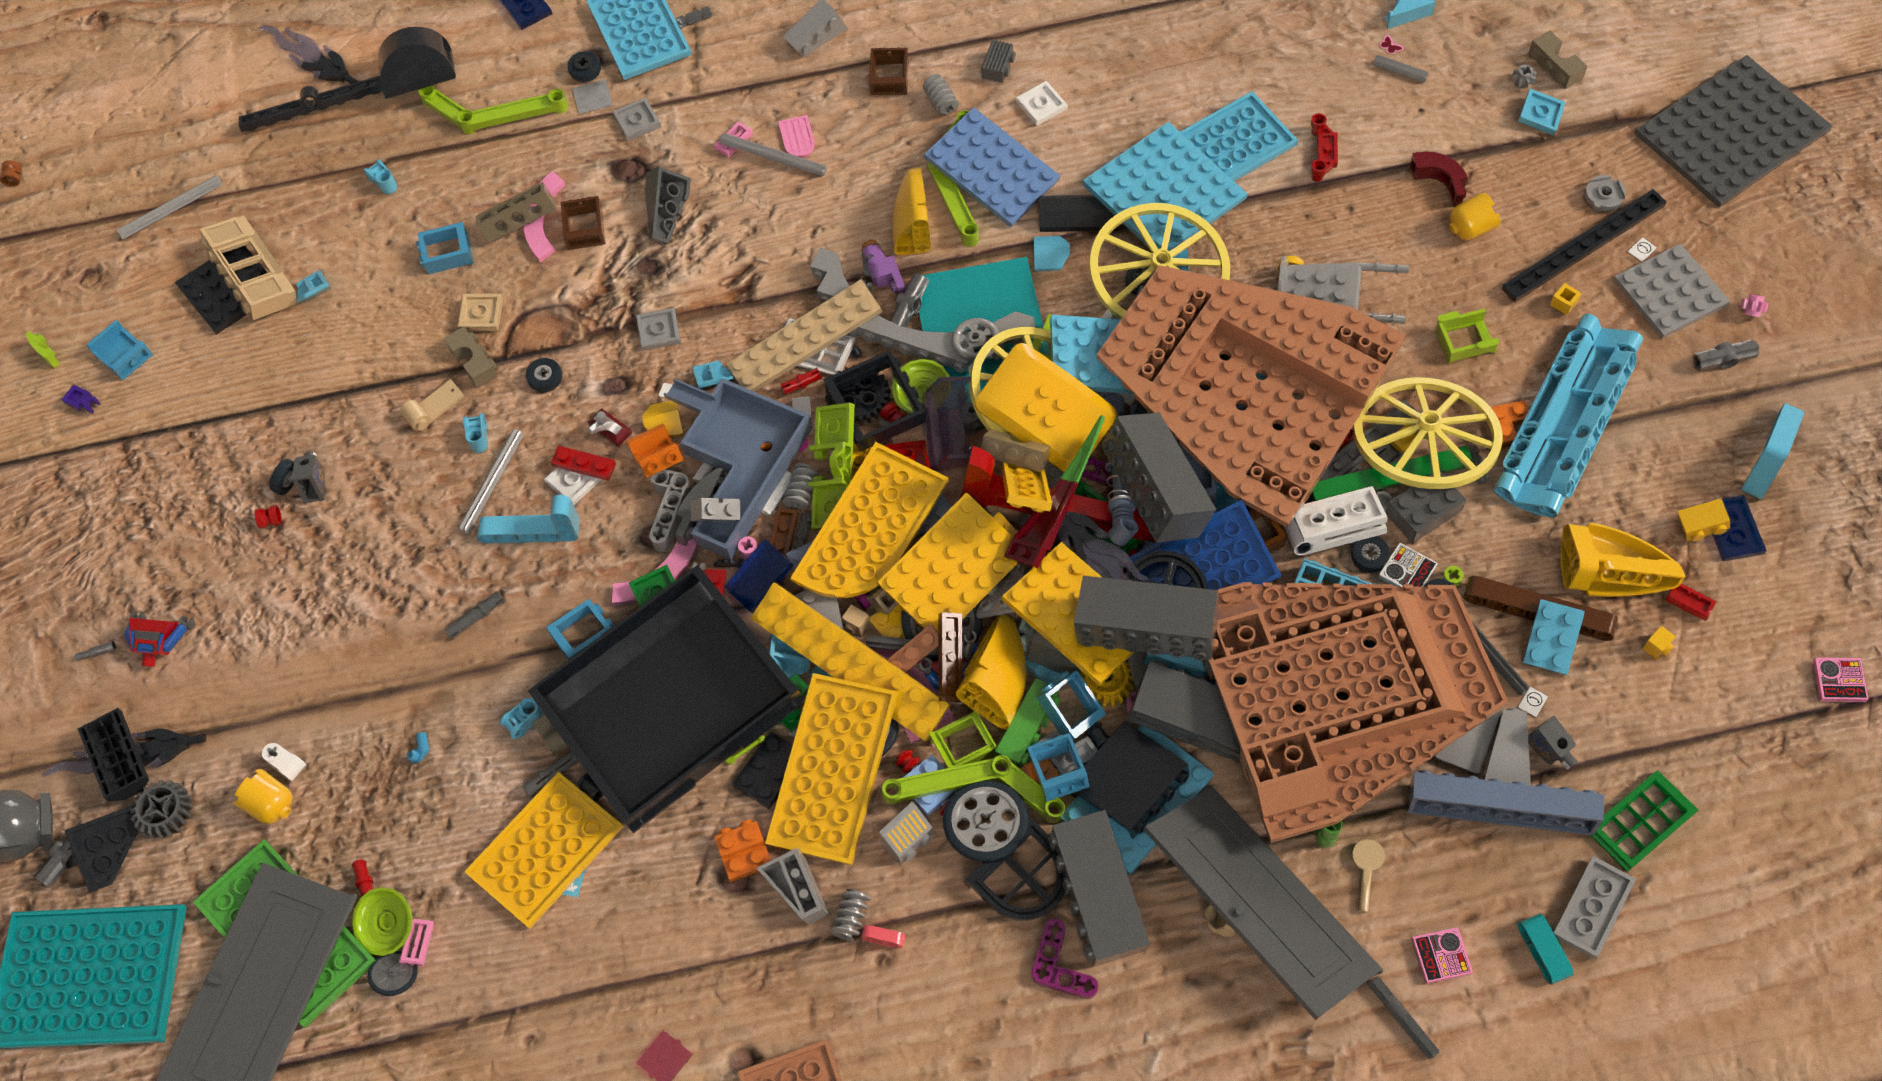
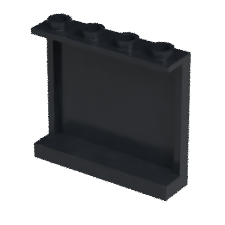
[1071,721,1190,839]

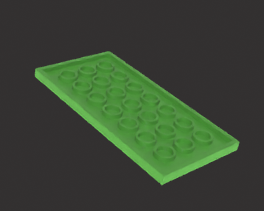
[193,839,376,1028]

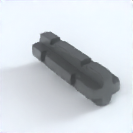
[676,6,712,28]
[1468,445,1489,484]
[793,512,812,549]

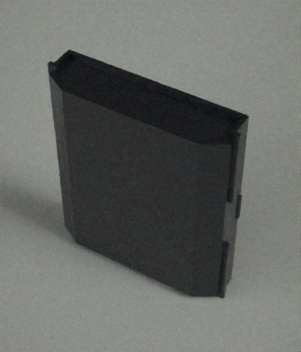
[528,565,805,834]

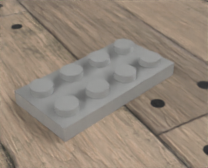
[1553,856,1636,960]

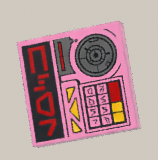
[1813,658,1868,702]
[1412,927,1473,984]

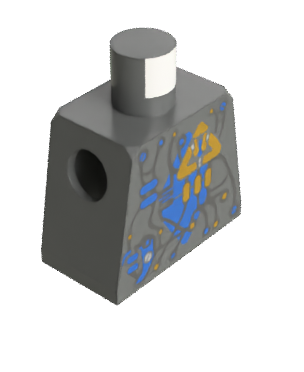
[292,452,325,503]
[1528,716,1578,770]

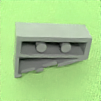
[783,0,848,58]
[795,589,843,629]
[756,848,829,925]

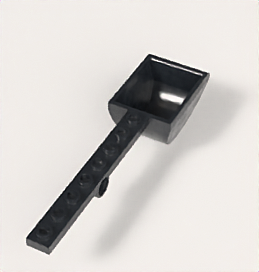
[239,27,456,132]

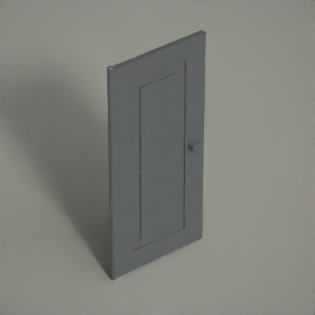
[1143,786,1383,1020]
[156,863,357,1081]

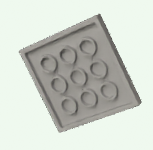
[1613,243,1730,339]

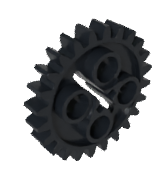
[825,365,891,425]

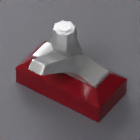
[587,408,632,447]

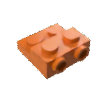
[714,820,771,883]

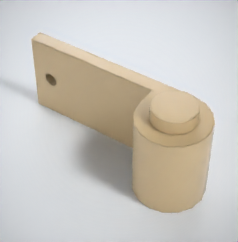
[400,379,465,431]

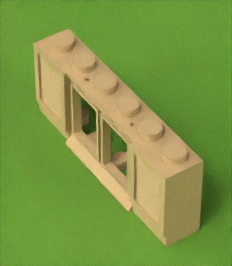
[199,216,297,320]

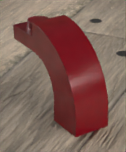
[1410,151,1468,207]

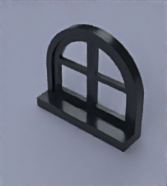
[1123,551,1208,589]
[963,816,1065,921]

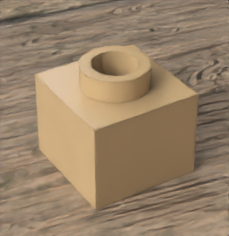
[842,605,871,637]

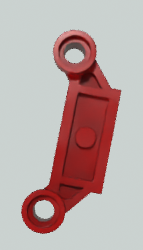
[1311,113,1338,182]

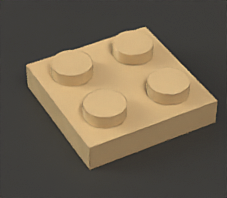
[458,294,503,331]

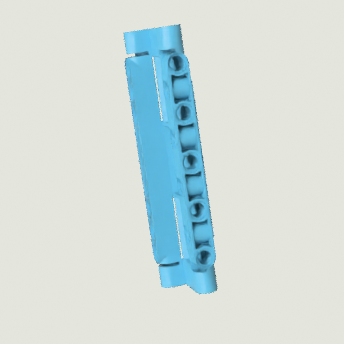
[1494,314,1643,518]

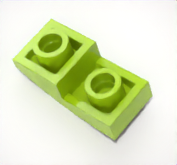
[25,331,60,368]

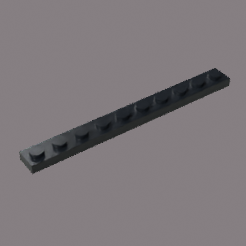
[1502,189,1667,302]

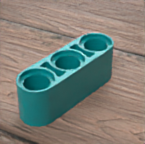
[1518,913,1574,985]

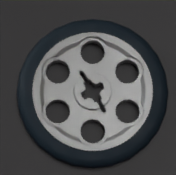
[943,780,1029,862]

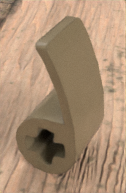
[533,715,567,755]

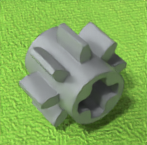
[1512,65,1537,89]

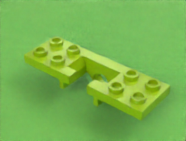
[808,403,855,530]

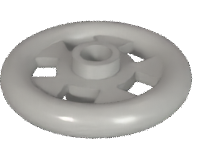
[952,318,999,361]

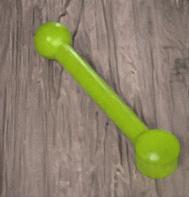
[726,735,766,765]

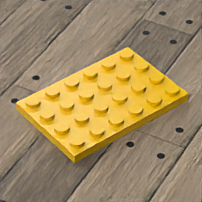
[877,492,1017,631]
[1002,542,1134,686]
[464,772,623,929]

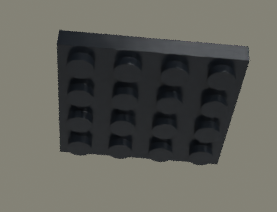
[175,246,267,335]

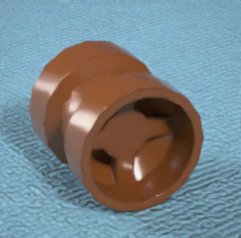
[0,160,22,187]

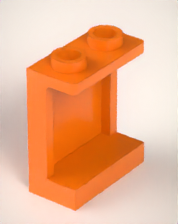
[626,424,684,478]

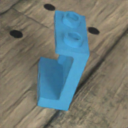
[86,320,153,380]

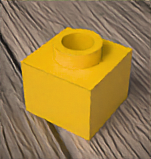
[1550,283,1582,315]
[1643,626,1676,660]

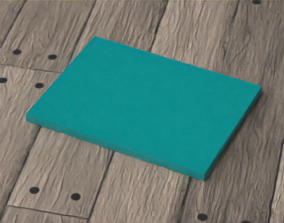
[919,257,1051,411]
[0,904,187,1049]

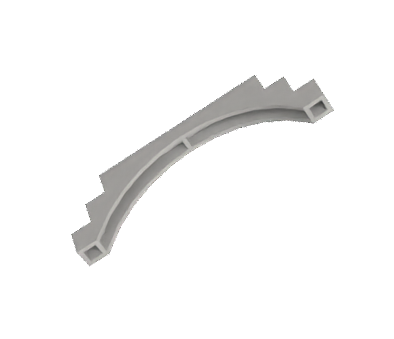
[810,248,1036,374]

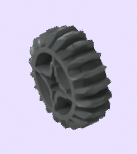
[130,780,193,839]

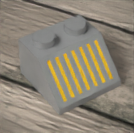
[879,802,933,865]

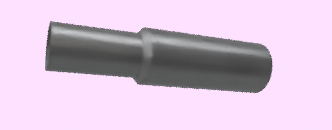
[75,641,116,661]

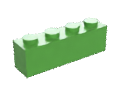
[995,678,1061,768]

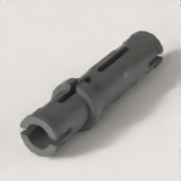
[444,591,505,640]
[522,751,578,797]

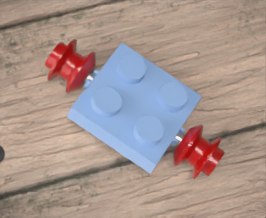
[896,750,959,816]

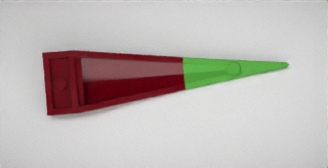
[1004,415,1105,569]

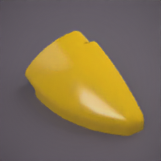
[892,167,931,256]
[1560,523,1685,597]
[956,614,1027,729]

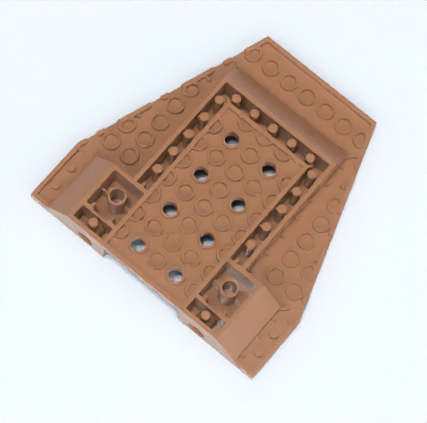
[1096,265,1406,527]
[1202,582,1508,843]

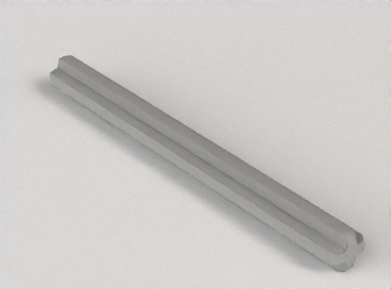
[720,133,827,176]
[117,176,222,239]
[458,429,523,534]

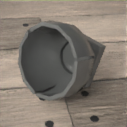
[0,790,54,862]

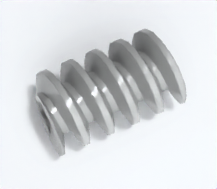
[923,74,959,115]
[783,463,819,509]
[830,889,871,942]

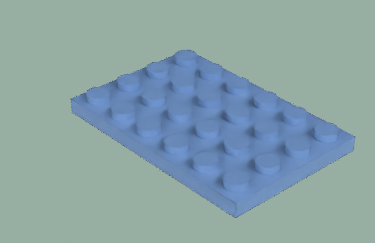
[924,107,1060,227]

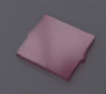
[636,1030,693,1081]

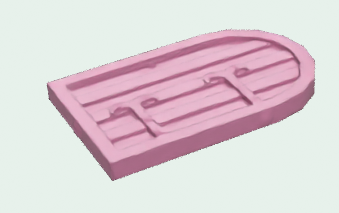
[778,115,815,158]

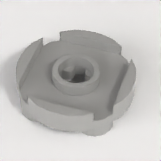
[1584,175,1626,212]

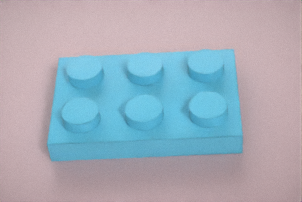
[1522,599,1585,675]

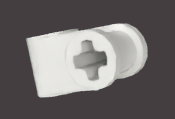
[262,743,306,782]

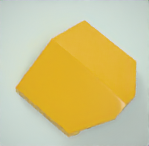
[642,401,684,438]

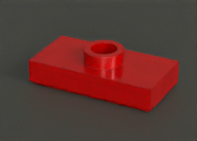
[1665,583,1717,621]

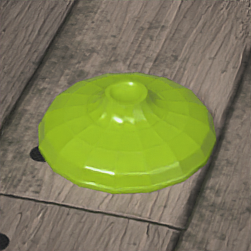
[892,359,951,415]
[352,887,413,956]

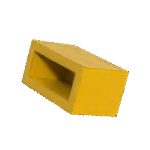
[1678,498,1730,541]

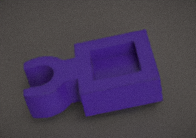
[61,385,101,414]

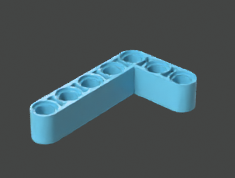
[1741,403,1805,500]
[477,495,580,543]

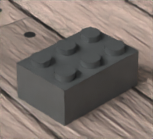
[1386,471,1466,544]

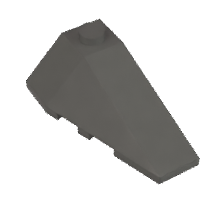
[645,166,691,244]

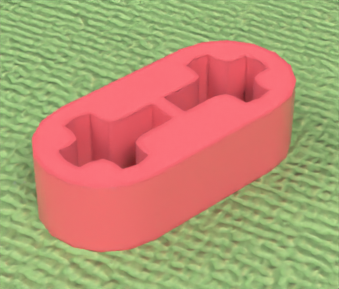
[861,925,906,949]

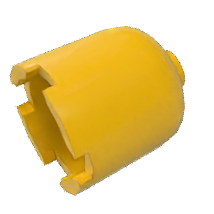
[1449,193,1501,241]
[233,769,293,824]

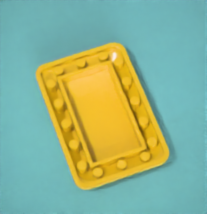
[975,343,1117,473]

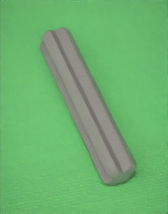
[1374,55,1429,82]

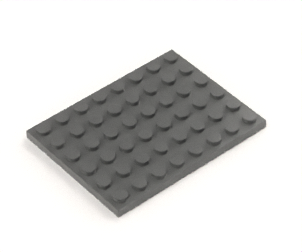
[1635,55,1833,208]

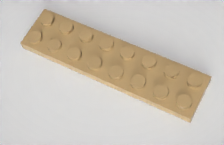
[726,279,882,392]

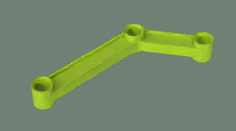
[418,85,568,134]
[927,110,979,247]
[881,755,1065,824]

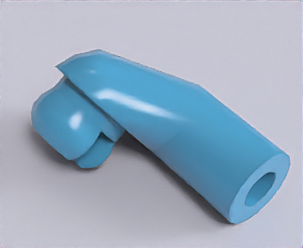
[407,732,429,764]

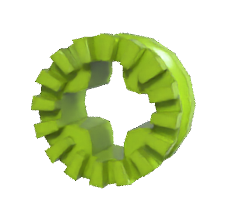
[1442,566,1464,586]

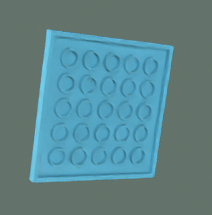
[1082,122,1248,249]

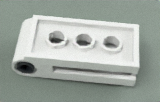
[1283,486,1387,556]

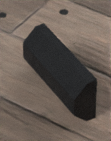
[1039,195,1118,232]
[78,708,149,802]

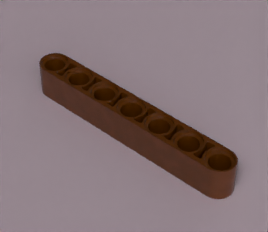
[1463,576,1618,641]

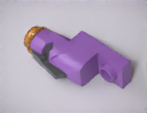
[861,240,905,296]

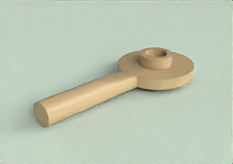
[1352,839,1385,913]

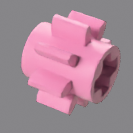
[1740,294,1769,317]

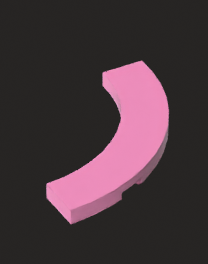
[523,171,566,263]
[612,538,699,606]

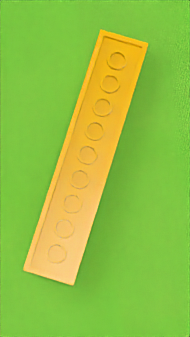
[750,583,951,741]

